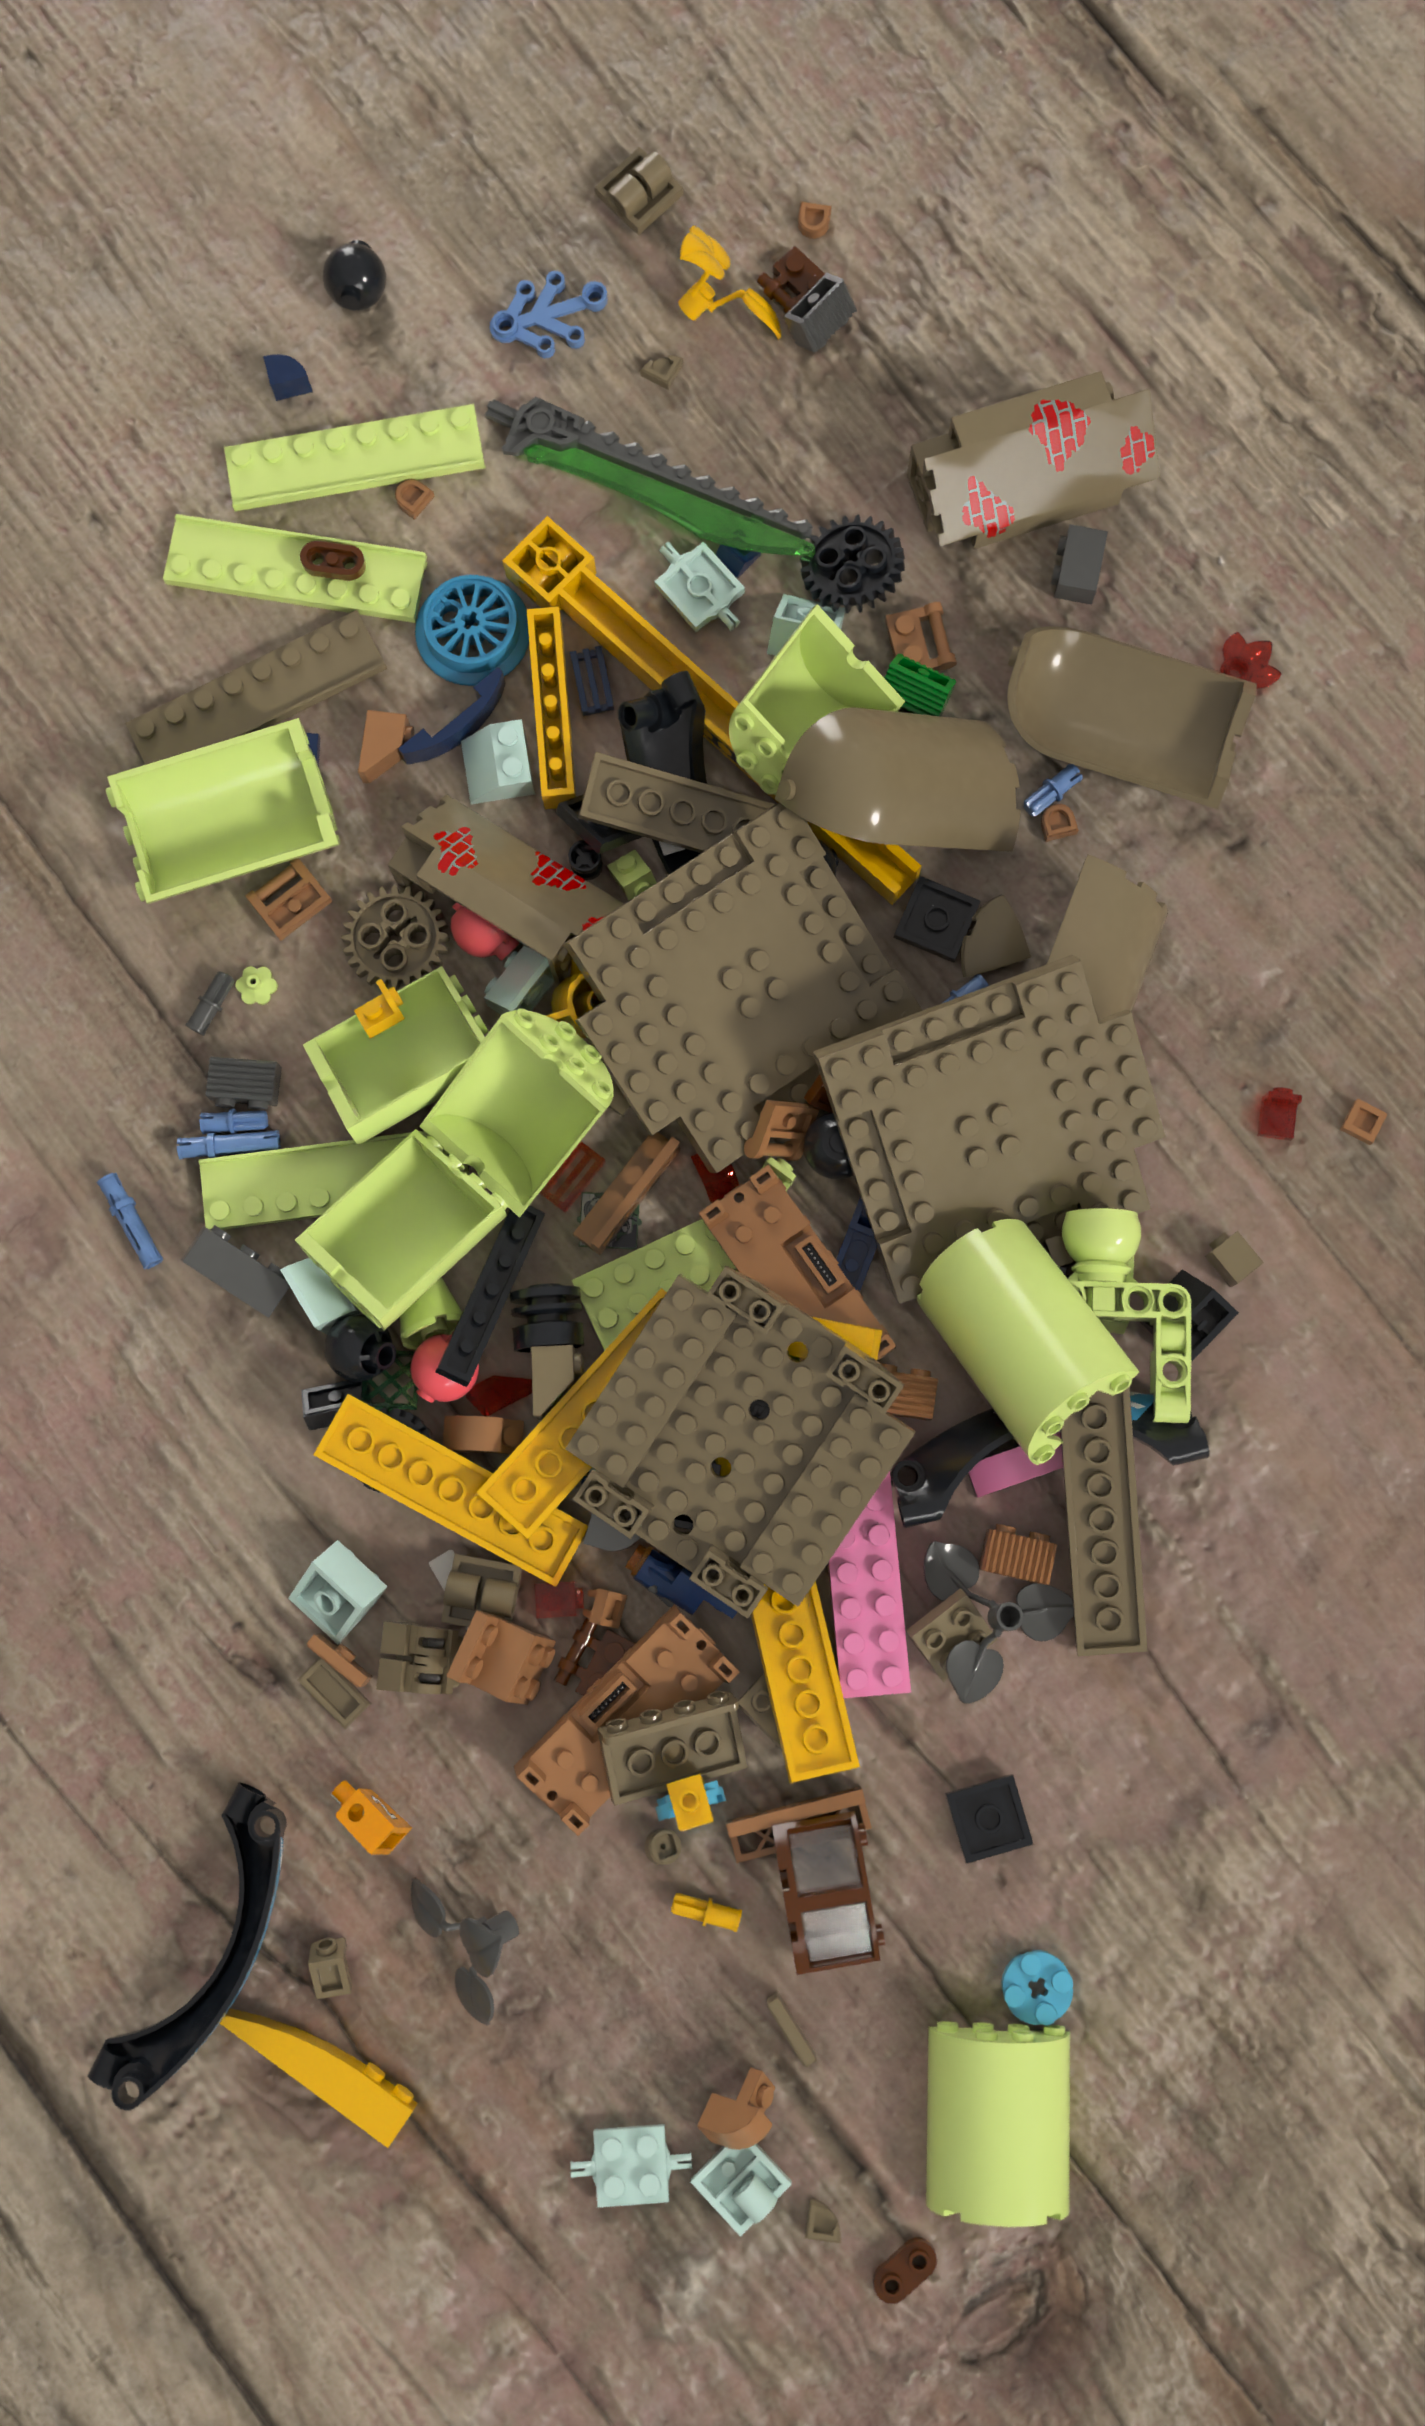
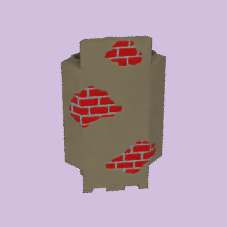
[907,371,1160,549]
[387,794,624,985]

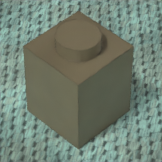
[1205,1231,1264,1287]

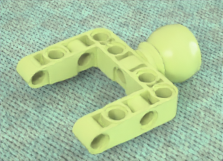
[1062,1208,1191,1423]

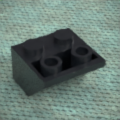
[1139,1269,1239,1362]

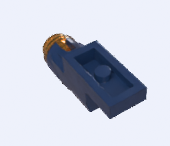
[625,1544,737,1619]

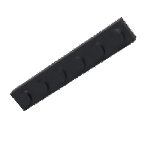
[435,1206,545,1387]

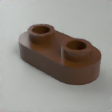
[300,541,366,581]
[873,2238,937,2304]

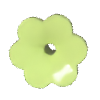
[235,966,278,1005]

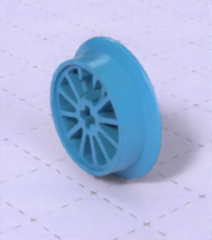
[415,575,529,686]

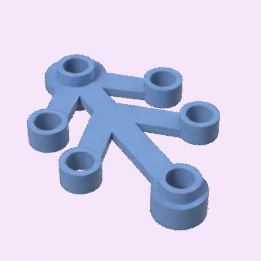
[490,271,608,359]

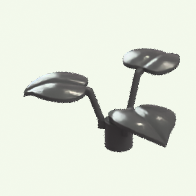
[923,1541,1074,1704]
[411,1877,519,2026]

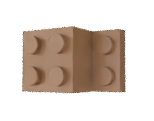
[446,1610,556,1705]

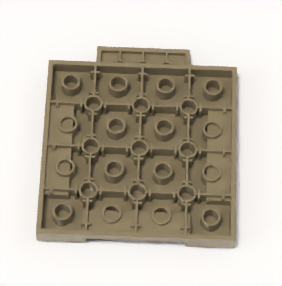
[563,802,922,1173]
[813,955,1166,1304]

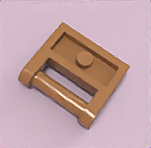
[885,602,957,671]
[244,858,333,941]
[744,1100,819,1161]

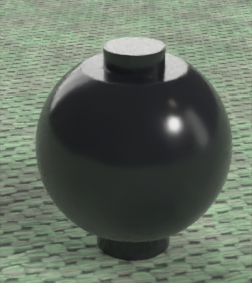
[323,240,386,311]
[803,1112,853,1180]
[324,1314,396,1382]

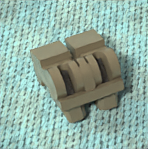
[376,1621,463,1694]

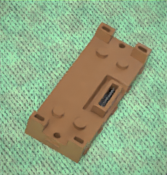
[699,1164,896,1361]
[513,1604,740,1836]

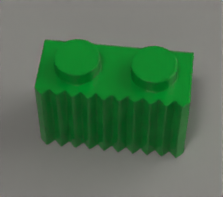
[884,654,957,716]

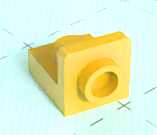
[354,979,405,1039]

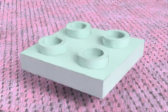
[691,2144,792,2237]

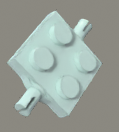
[654,542,745,632]
[570,2124,692,2208]

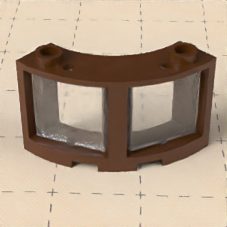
[772,1811,885,1975]

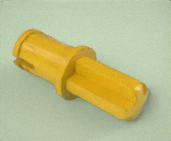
[671,1893,742,1933]

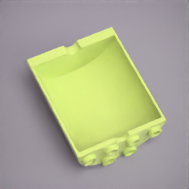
[729,604,905,795]
[303,966,489,1144]
[419,1009,614,1217]
[295,1129,508,1330]
[926,2021,1070,2227]

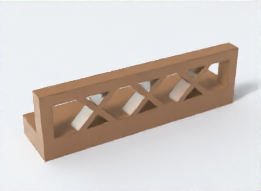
[573,1132,680,1255]
[726,1786,872,1863]

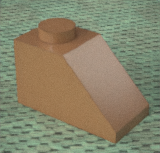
[358,710,414,784]

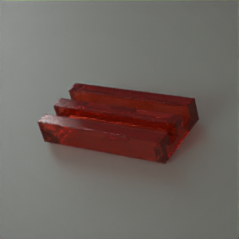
[539,1141,606,1213]

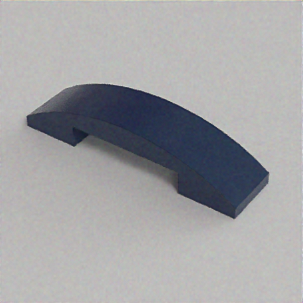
[398,667,506,765]
[836,1196,877,1292]

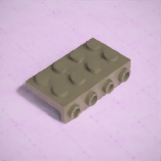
[597,1691,748,1806]

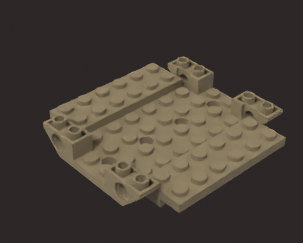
[565,1266,916,1619]

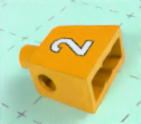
[331,1780,412,1855]

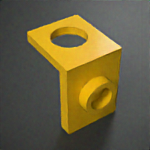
[666,1774,714,1832]

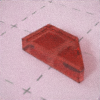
[466,1375,532,1417]

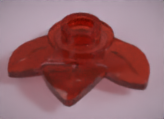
[1219,632,1281,689]

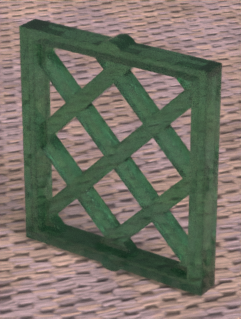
[361,1350,418,1410]

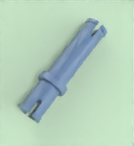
[177,1130,281,1159]
[97,1173,164,1270]

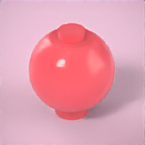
[451,902,520,961]
[410,1329,479,1403]

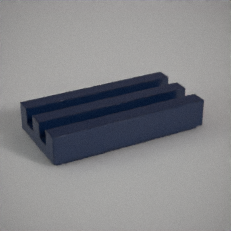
[570,646,614,716]

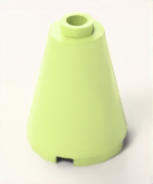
[400,1277,462,1350]

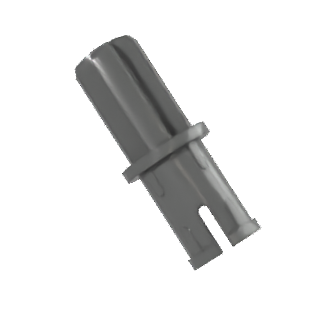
[185,971,235,1036]

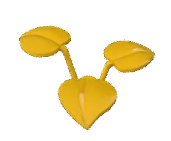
[678,225,781,341]

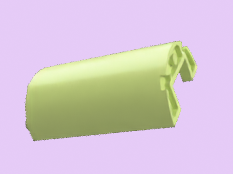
[106,718,340,904]
[917,1219,1139,1465]

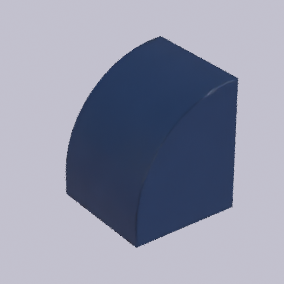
[263,354,313,401]

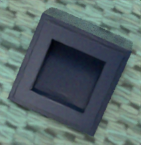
[715,531,763,578]

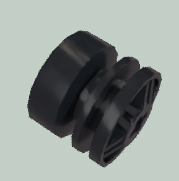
[510,1283,585,1353]

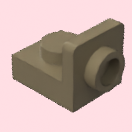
[308,1937,352,1999]

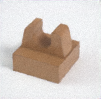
[583,1588,627,1629]

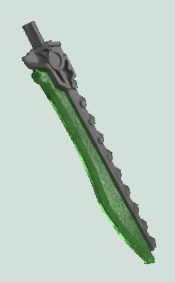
[485,397,815,558]

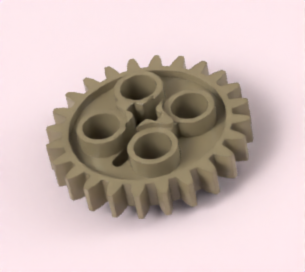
[341,885,450,991]

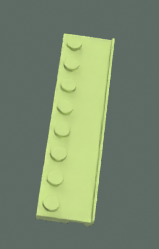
[224,404,485,511]
[163,514,427,623]
[198,1131,470,1230]

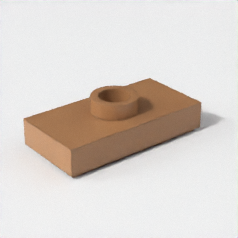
[307,1633,373,1688]

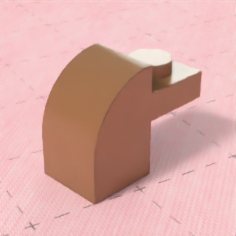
[443,1416,524,1455]
[697,2067,776,2150]

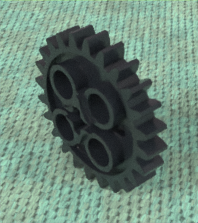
[800,514,905,614]

